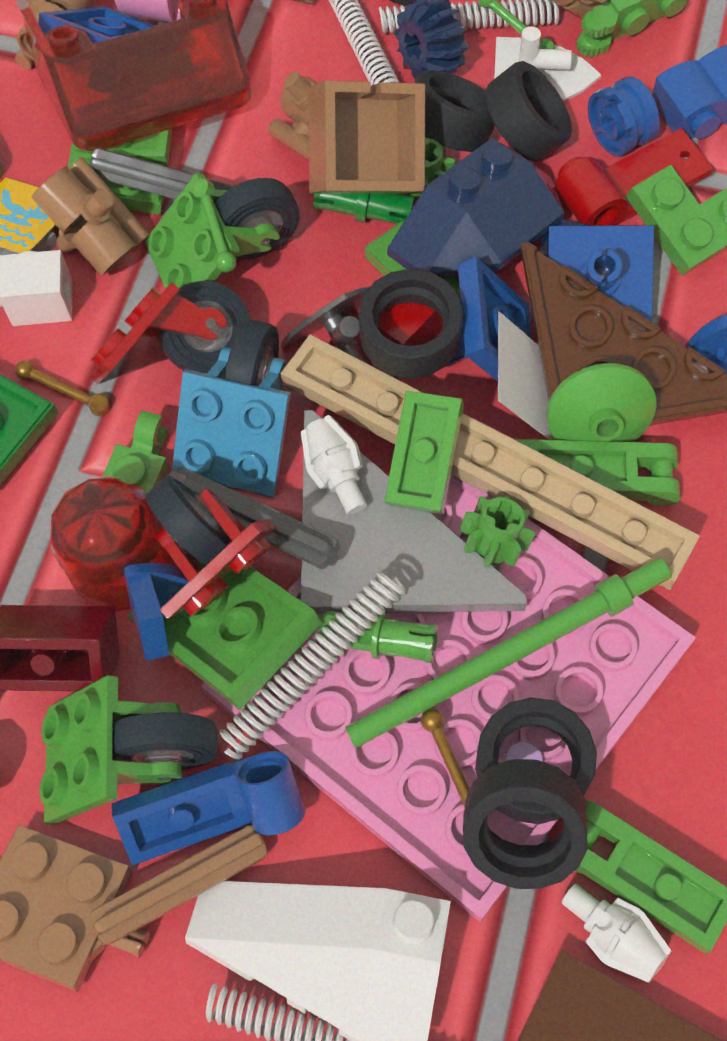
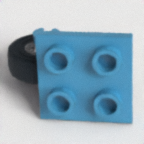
[172,320,291,497]

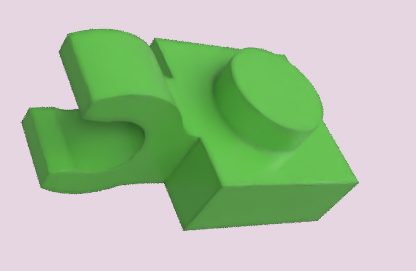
[96,410,170,513]

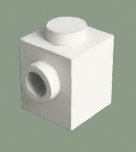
[0,250,73,326]

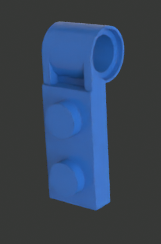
[111,751,305,866]

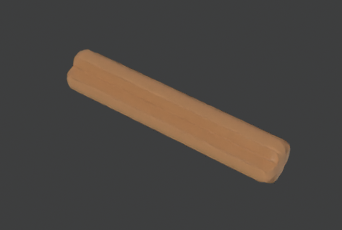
[90,826,267,945]

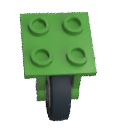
[145,172,300,289]
[40,675,218,824]

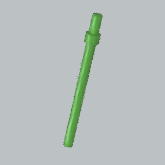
[345,557,672,748]

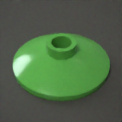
[546,363,657,442]

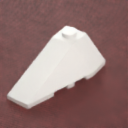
[185,881,451,1041]

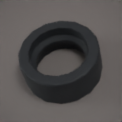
[485,61,572,162]
[414,70,495,152]
[358,269,463,379]
[475,697,597,824]
[463,759,588,889]

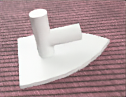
[494,26,601,102]

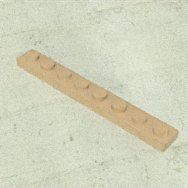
[280,334,700,590]

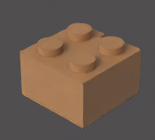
[308,80,425,194]

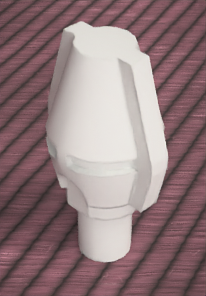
[301,415,367,515]
[562,884,672,983]

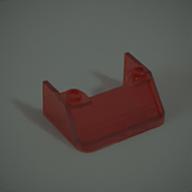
[21,0,252,151]

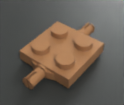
[0,824,150,992]

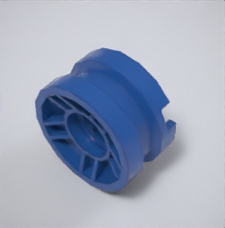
[587,76,660,156]

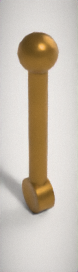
[15,360,110,417]
[420,709,488,819]

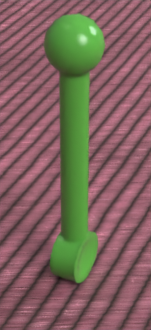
[478,0,555,49]
[192,178,236,273]

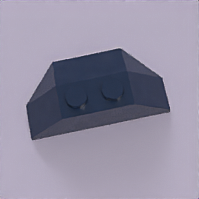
[387,137,564,277]

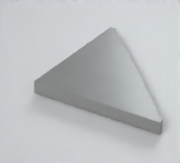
[301,410,527,614]

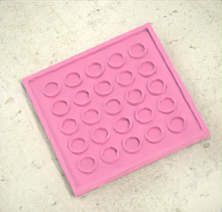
[201,475,696,922]

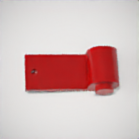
[555,128,714,226]

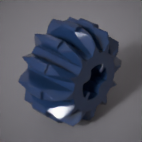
[394,0,469,80]

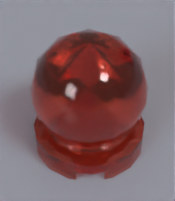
[50,476,175,611]

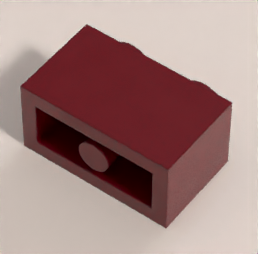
[0,605,120,691]

